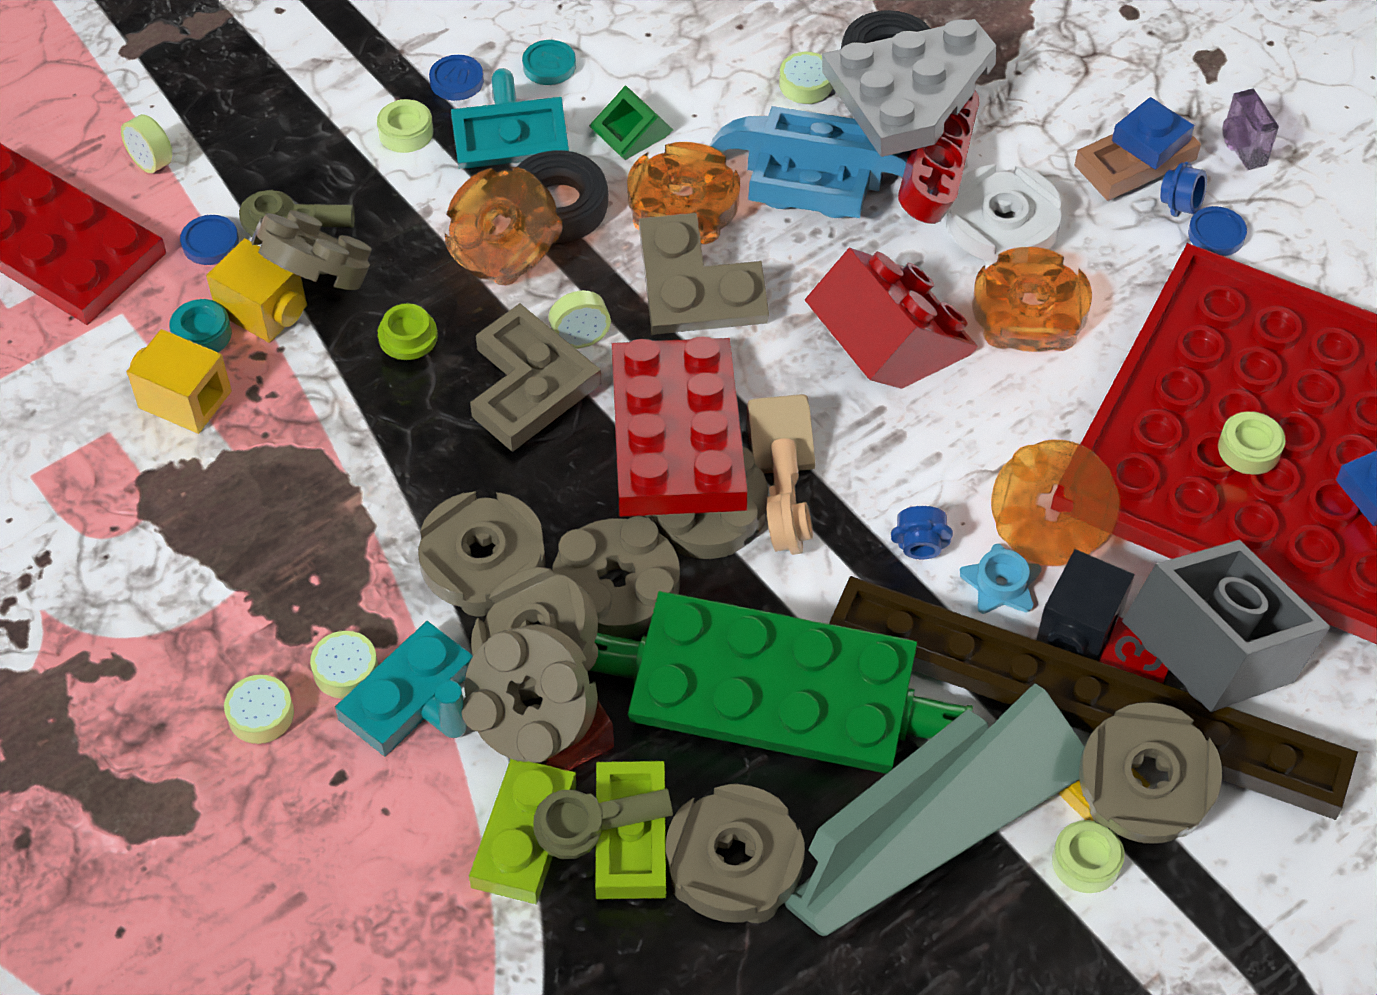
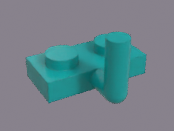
[451,68,569,169]
[335,621,473,757]

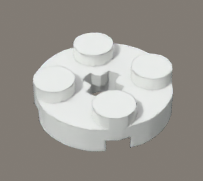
[946,165,1062,271]

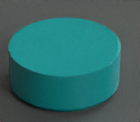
[169,299,232,352]

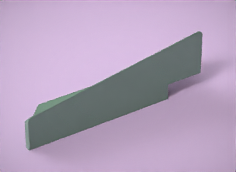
[785,684,1085,936]

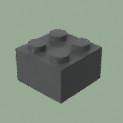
[1122,540,1330,712]

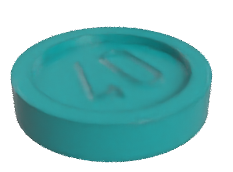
[522,40,576,85]

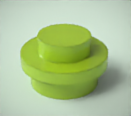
[378,303,438,360]

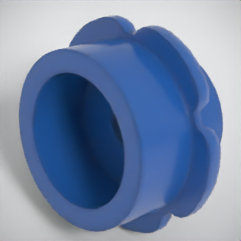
[1160,162,1207,217]
[891,506,953,560]

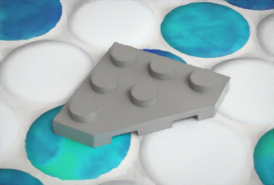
[822,19,996,157]

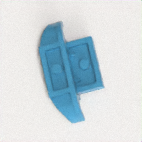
[704,106,910,218]

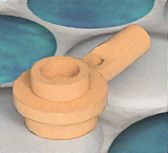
[766,438,813,555]

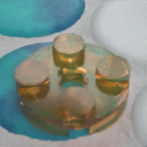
[627,142,740,244]
[444,166,562,286]
[972,247,1092,352]
[991,439,1121,567]

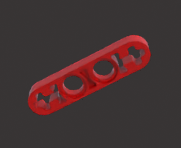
[898,90,980,224]

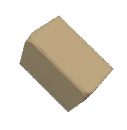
[746,394,815,474]

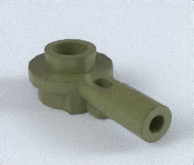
[239,190,355,237]
[534,789,673,859]

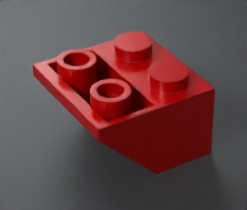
[804,247,978,389]

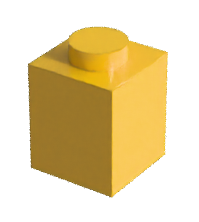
[206,238,307,343]
[126,329,232,434]

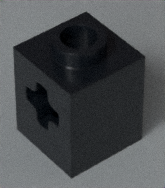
[1036,549,1135,661]

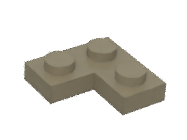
[639,213,769,335]
[470,303,602,452]

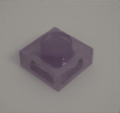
[1222,88,1279,171]

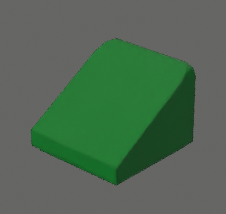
[589,85,674,160]

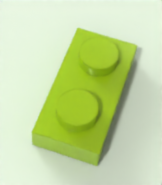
[469,759,577,905]
[595,761,666,899]

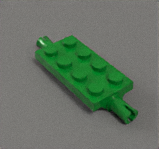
[589,591,973,774]

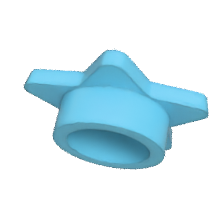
[959,543,1042,614]

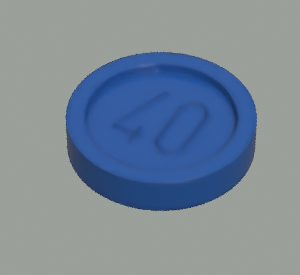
[429,55,484,101]
[1188,206,1247,256]
[180,215,239,265]

